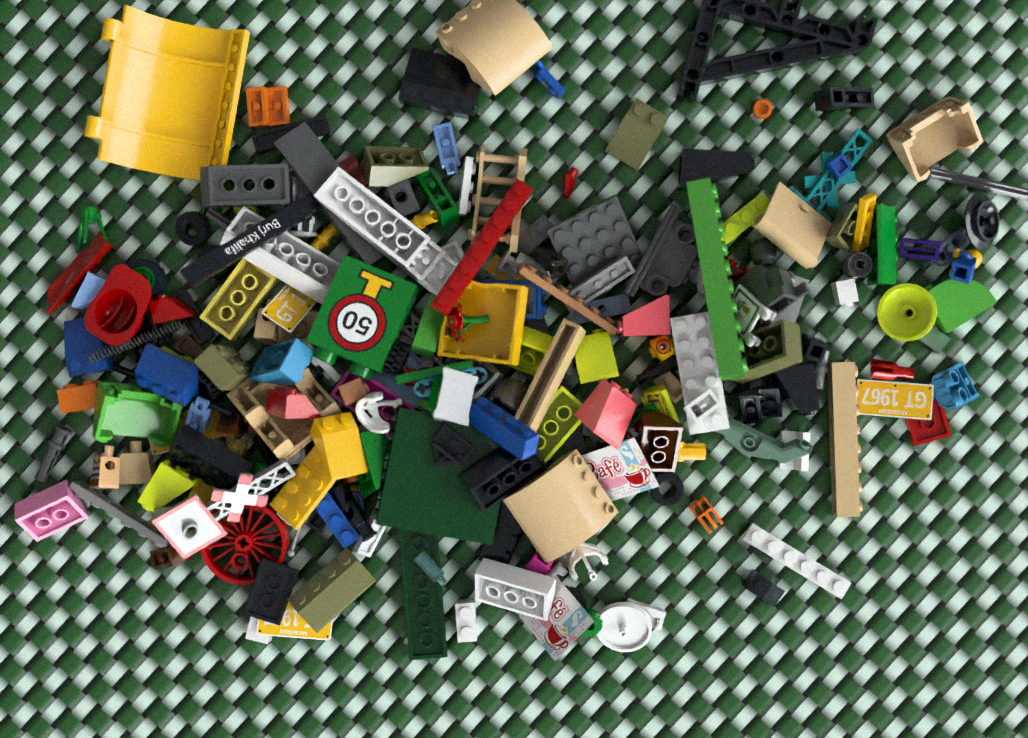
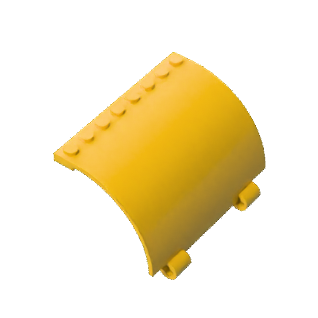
[84,5,250,181]

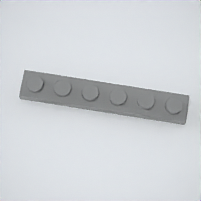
[69,480,171,548]

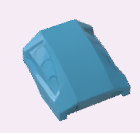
[931,361,980,411]

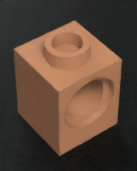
[338,378,370,407]

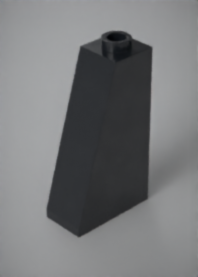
[678,148,755,190]

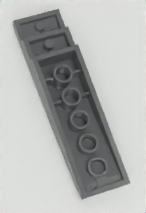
[273,122,384,265]

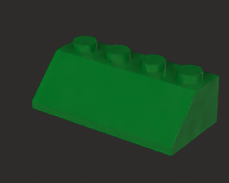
[867,205,899,286]

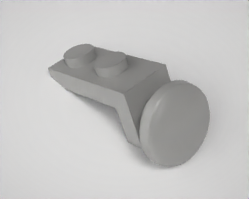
[288,176,317,237]
[496,248,560,284]

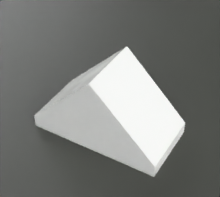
[683,389,721,424]

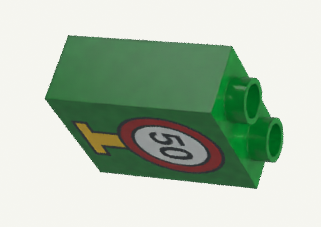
[306,255,420,380]

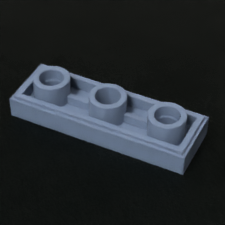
[573,293,632,324]

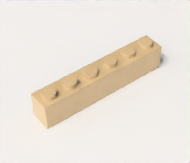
[515,318,586,432]

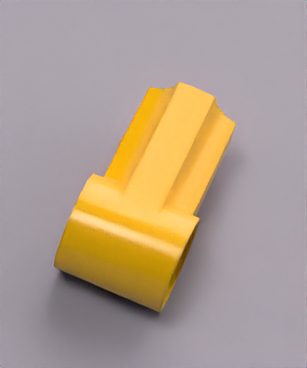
[677,442,706,462]

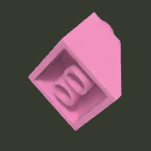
[15,479,89,541]

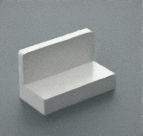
[778,431,810,471]

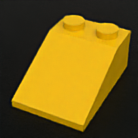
[309,412,368,481]

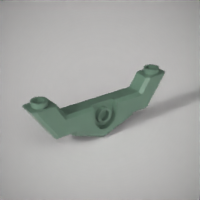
[715,417,813,464]

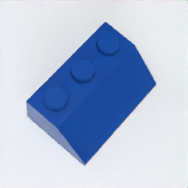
[135,343,199,407]

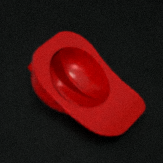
[84,264,152,346]

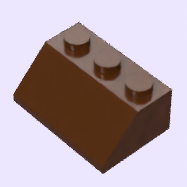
[637,412,683,472]

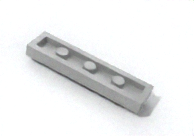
[563,254,636,313]

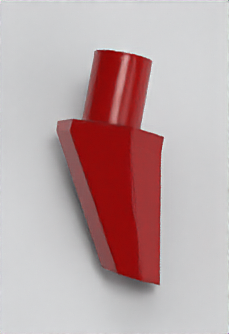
[563,167,578,199]

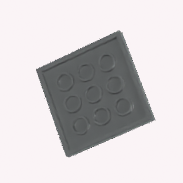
[545,195,643,288]

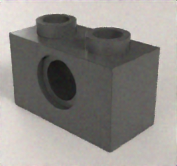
[383,179,421,218]

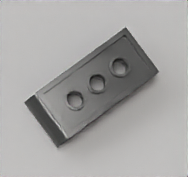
[200,164,291,208]

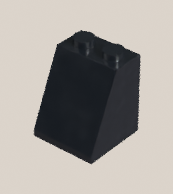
[769,363,820,416]

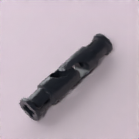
[330,479,378,542]

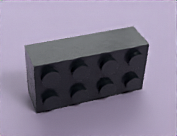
[166,424,254,490]

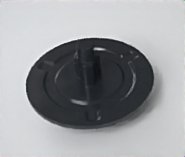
[961,193,1000,250]

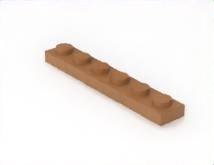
[517,262,618,335]

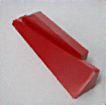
[46,233,113,314]

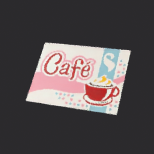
[581,437,659,501]
[517,568,594,661]

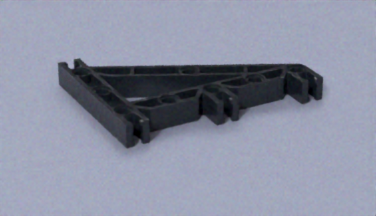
[675,0,878,104]

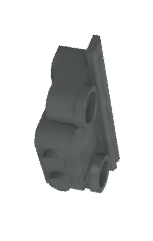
[623,204,700,298]
[731,266,809,337]

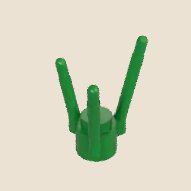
[76,206,107,253]

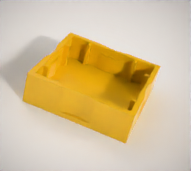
[437,278,529,366]

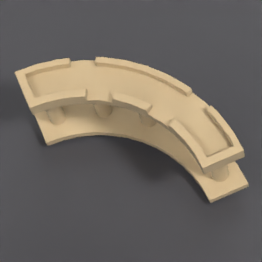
[467,144,527,253]

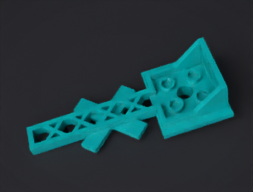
[788,128,873,223]

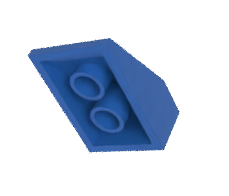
[64,317,114,378]

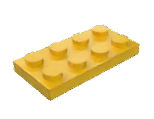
[269,446,336,530]

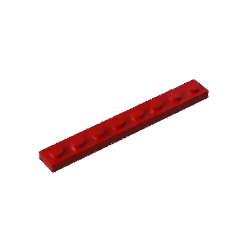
[430,179,533,317]

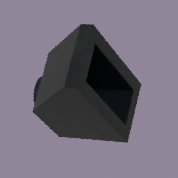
[742,569,785,607]

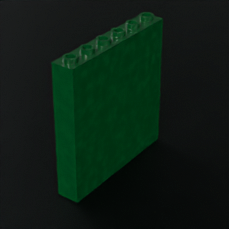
[373,407,502,545]

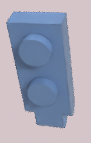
[432,122,461,176]
[185,396,211,434]

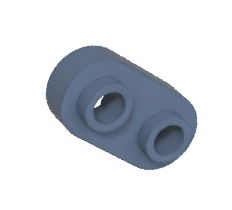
[932,233,967,266]

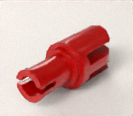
[870,359,915,381]

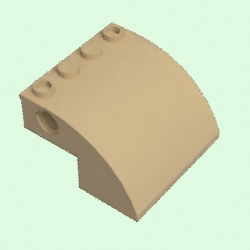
[435,0,553,96]
[227,367,343,460]
[503,449,619,563]

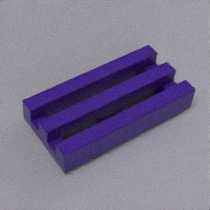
[898,238,941,262]

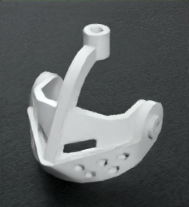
[356,392,403,433]
[568,542,609,581]

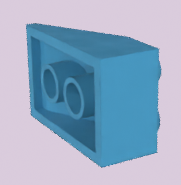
[248,338,314,386]

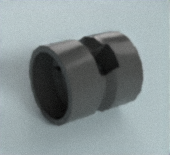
[841,252,873,279]

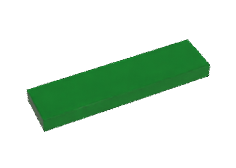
[394,360,473,386]

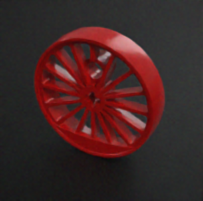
[200,503,290,585]

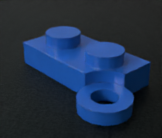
[533,60,565,98]

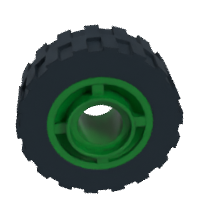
[128,259,167,301]

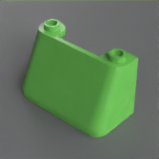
[92,382,182,447]

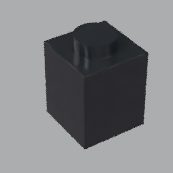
[801,333,829,363]

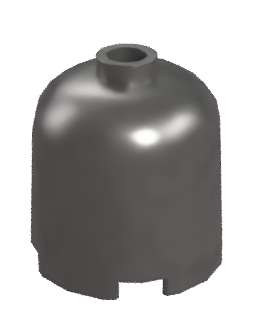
[487,377,528,417]

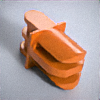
[687,494,724,534]

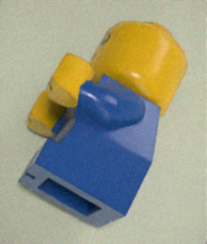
[949,248,982,284]

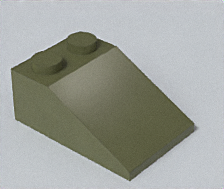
[605,98,669,170]
[363,146,429,188]

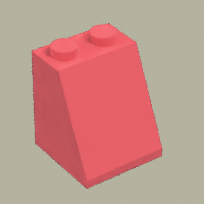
[617,295,671,337]
[575,378,637,450]

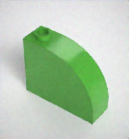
[923,279,997,334]

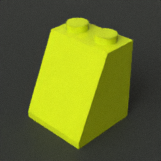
[574,328,619,384]
[137,459,203,512]

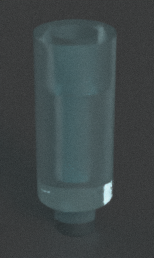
[414,550,447,586]

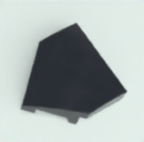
[432,423,476,468]

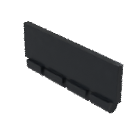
[478,500,522,565]

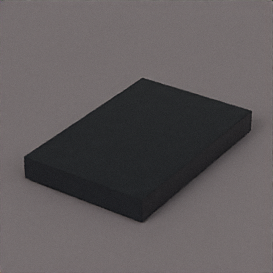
[242,557,299,626]

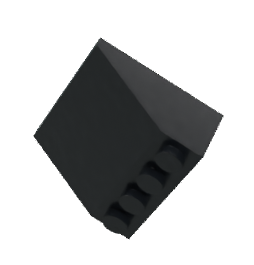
[398,48,482,121]

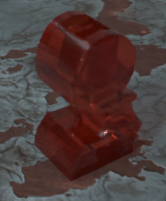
[339,154,370,188]

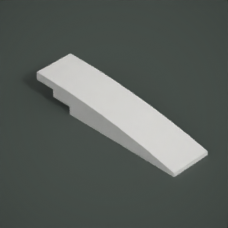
[314,166,458,296]

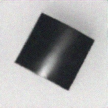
[739,383,783,424]

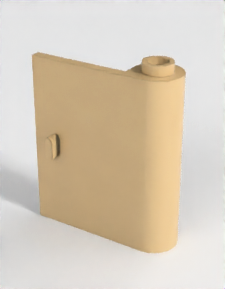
[752,182,832,269]

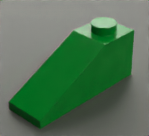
[415,168,459,229]

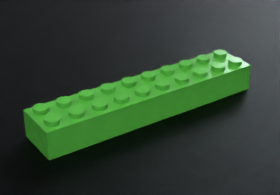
[686,177,748,381]

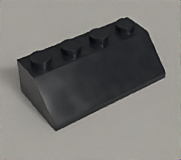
[460,447,548,513]

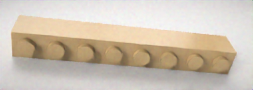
[827,362,863,517]

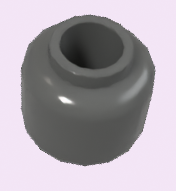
[750,238,777,268]

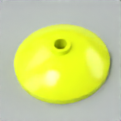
[877,283,937,341]

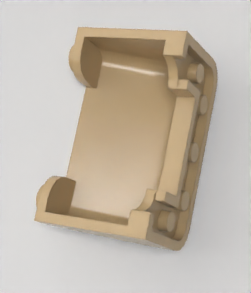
[887,97,983,182]

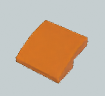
[246,86,290,127]

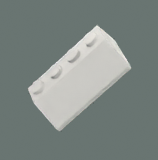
[475,558,556,621]

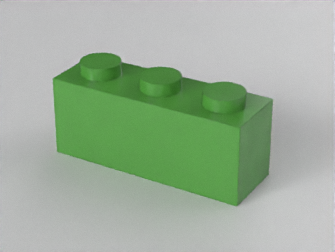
[410,294,444,359]

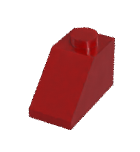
[149,294,197,324]

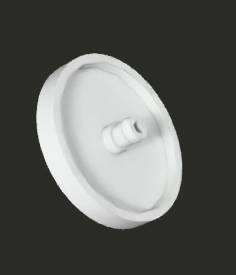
[597,602,652,652]

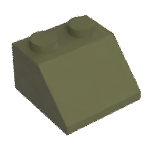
[826,202,859,252]

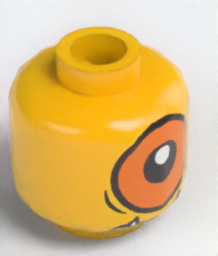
[648,335,676,361]

